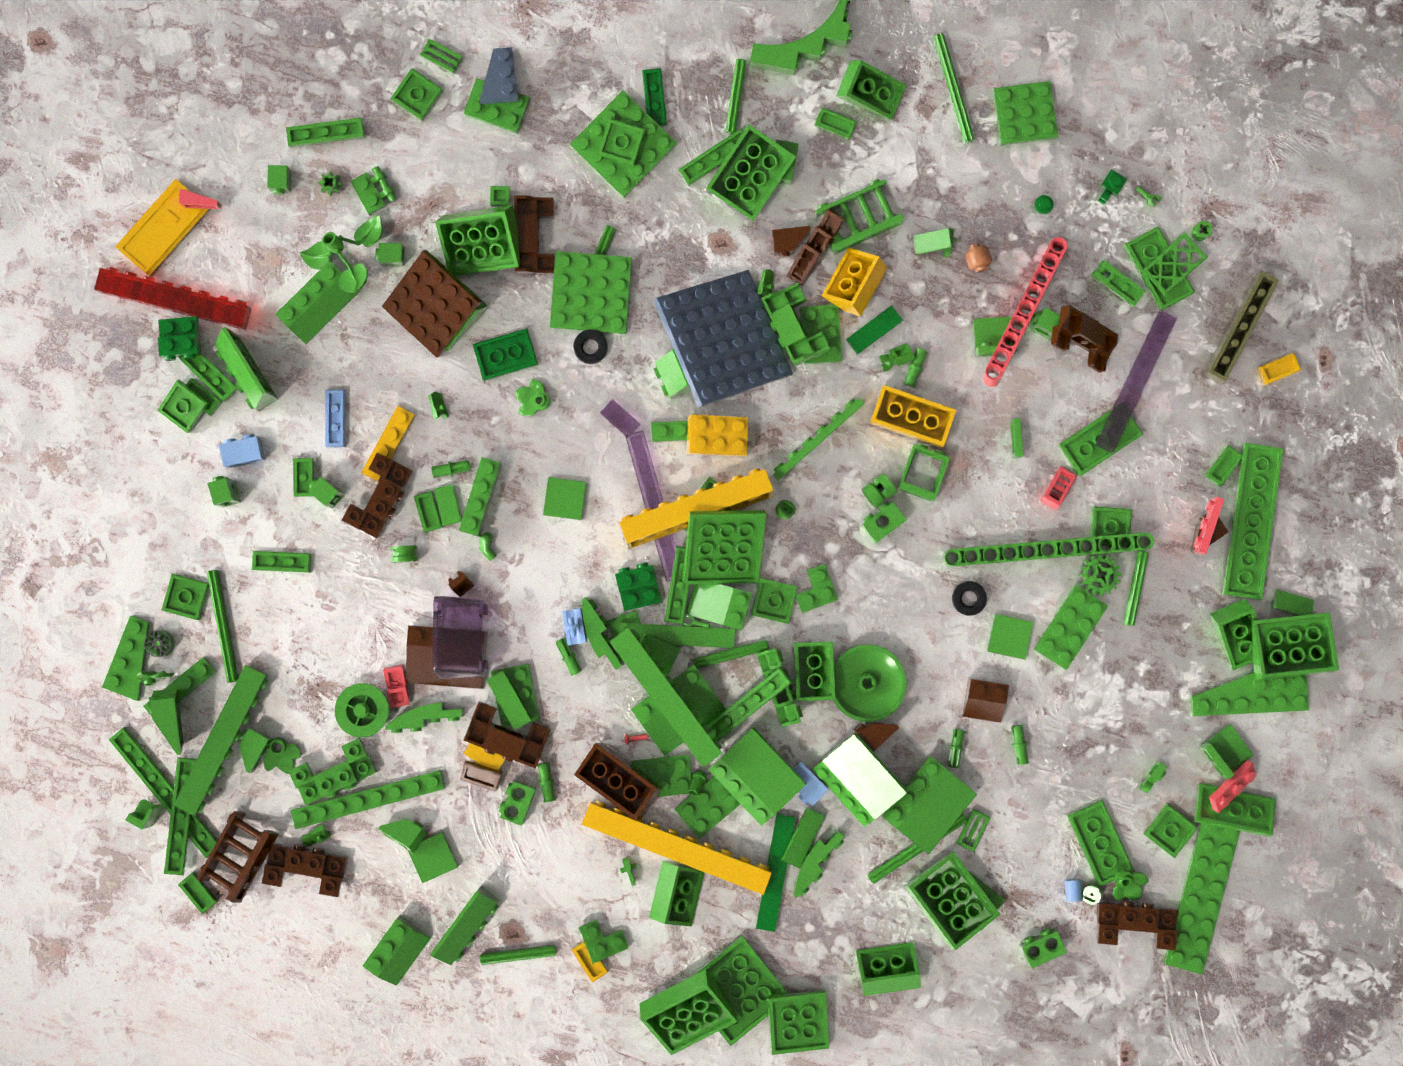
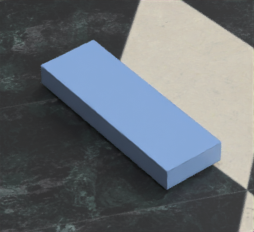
[325,390,346,447]

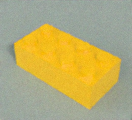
[869,385,956,448]

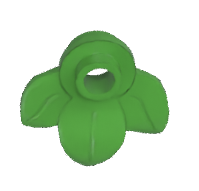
[515,379,550,416]
[136,671,174,686]
[263,737,301,774]
[1112,870,1149,901]

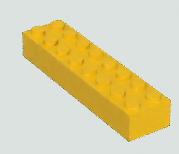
[619,468,773,550]

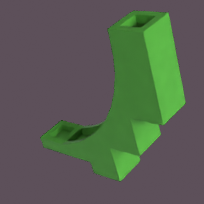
[750,0,853,75]

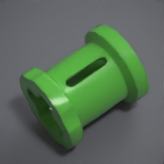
[1191,221,1213,241]

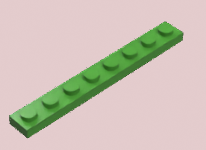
[291,770,445,829]

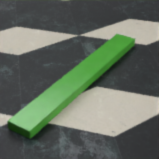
[109,727,218,858]

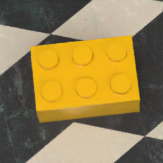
[686,414,748,458]

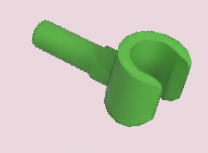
[1136,186,1161,207]
[684,615,710,628]

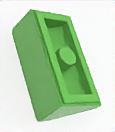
[1271,589,1314,616]

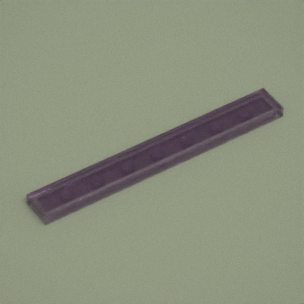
[1095,310,1177,454]
[625,430,676,582]

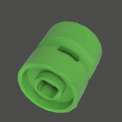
[861,473,897,509]

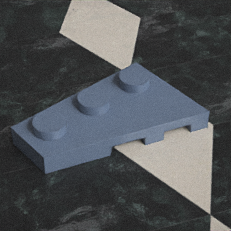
[480,47,518,104]

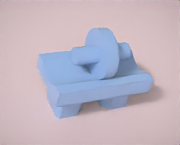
[562,608,588,645]

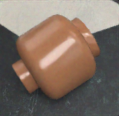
[965,243,993,273]

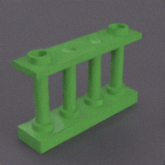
[815,179,904,255]

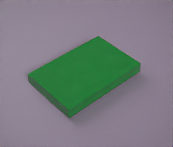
[472,328,538,381]

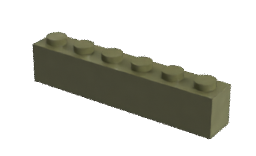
[1203,271,1279,384]

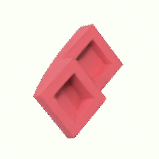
[383,664,410,708]

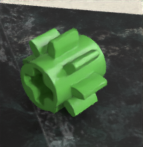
[318,171,343,197]

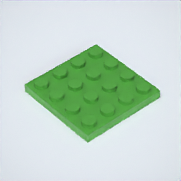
[570,90,677,198]
[550,251,632,334]
[682,510,767,585]
[691,935,789,1046]

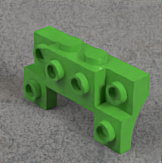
[761,283,832,366]
[756,648,803,727]
[288,738,378,805]

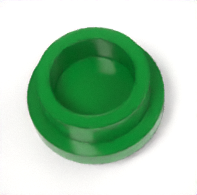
[1034,195,1054,214]

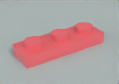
[1194,497,1224,555]
[1209,760,1257,813]

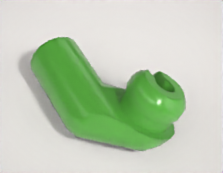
[479,532,497,561]

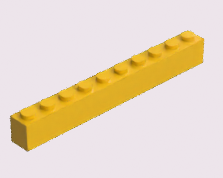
[582,800,772,895]

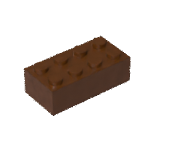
[574,743,663,820]

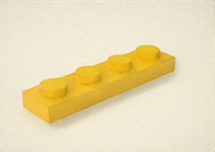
[361,406,415,482]

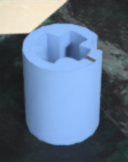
[1064,879,1083,902]

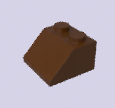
[962,679,1009,723]
[853,722,899,752]

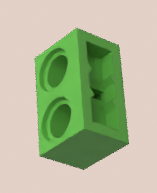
[498,780,537,826]
[1019,928,1067,969]

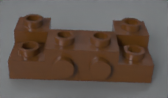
[514,195,555,275]
[1051,305,1118,373]
[341,452,413,539]
[463,701,550,769]
[261,843,348,897]
[1096,901,1177,950]

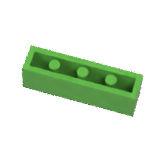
[459,457,502,537]

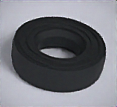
[573,329,608,364]
[952,581,987,616]

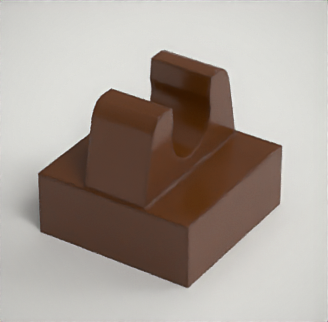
[448,571,475,597]

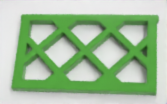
[1142,232,1208,296]

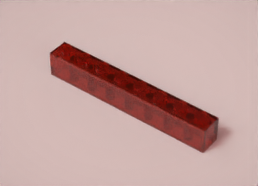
[94,266,252,331]

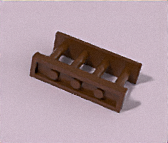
[196,811,279,903]

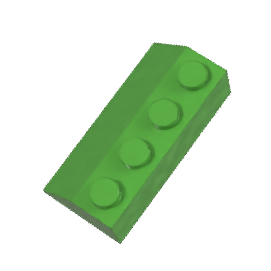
[275,261,360,344]
[430,886,499,965]

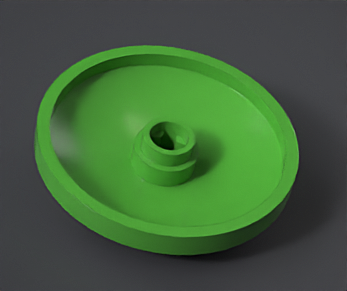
[833,645,907,722]

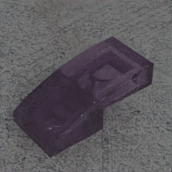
[600,399,641,438]

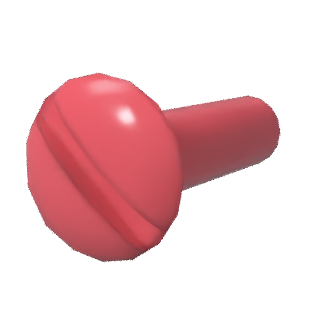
[625,734,648,745]

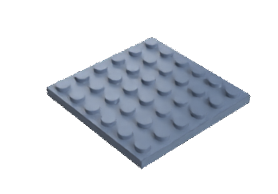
[653,270,793,408]

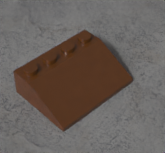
[406,625,488,689]

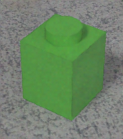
[267,165,291,195]
[375,243,405,266]

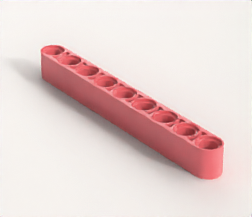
[983,237,1067,387]

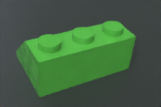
[794,641,835,701]
[649,861,705,927]
[362,915,431,986]
[856,942,921,996]

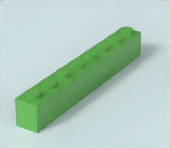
[609,628,723,767]
[173,665,269,816]

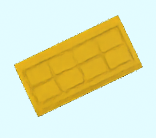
[115,178,210,277]

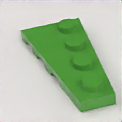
[102,616,150,701]

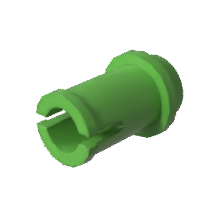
[688,771,707,797]

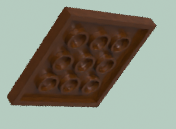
[381,250,482,358]

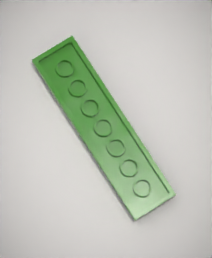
[1222,443,1283,600]
[1164,823,1240,975]

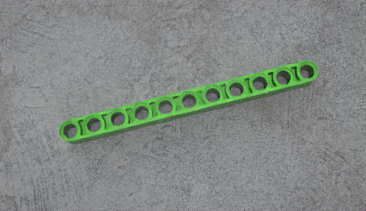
[943,532,1154,567]

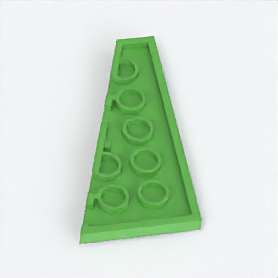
[1191,672,1309,716]

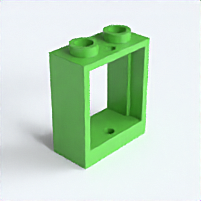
[897,443,950,502]

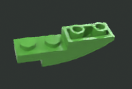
[582,597,623,670]
[385,702,464,733]
[793,830,845,898]

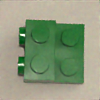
[158,316,201,361]
[615,562,662,612]

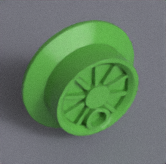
[334,683,389,738]

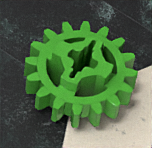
[1079,554,1122,596]

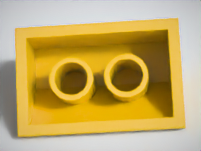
[822,247,887,316]

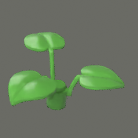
[300,215,383,293]

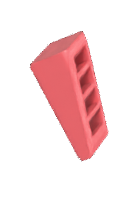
[179,189,222,209]
[1040,466,1077,510]

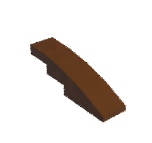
[786,209,846,286]

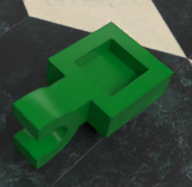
[1098,169,1127,205]

